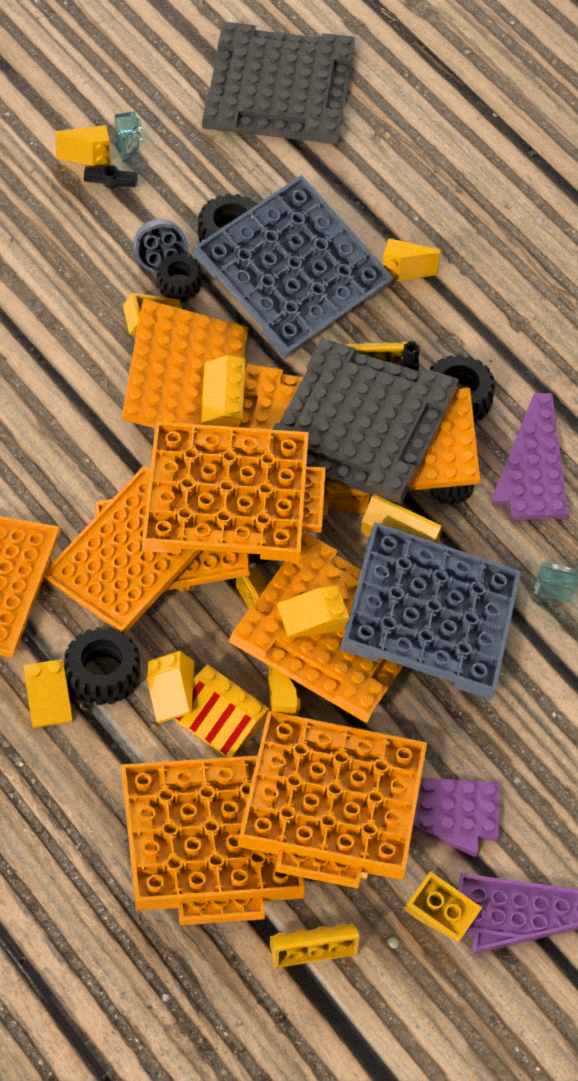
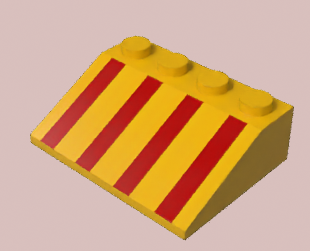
[174,664,269,758]

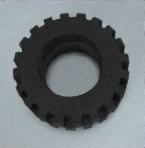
[198,193,258,242]
[430,355,495,423]
[64,627,140,705]

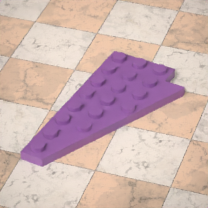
[491,393,568,520]
[412,777,500,857]
[458,873,578,954]

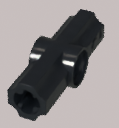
[84,165,138,189]
[400,341,420,371]

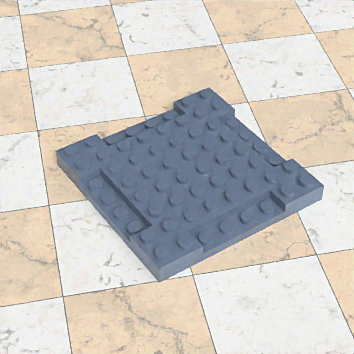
[192,175,394,359]
[339,522,521,700]

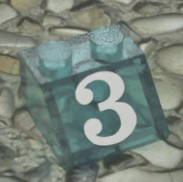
[115,111,142,163]
[534,561,578,603]

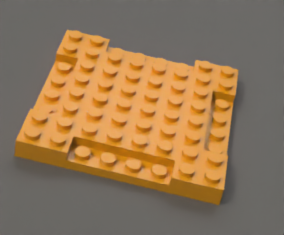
[229,532,403,723]

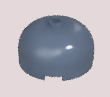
[133,219,188,274]

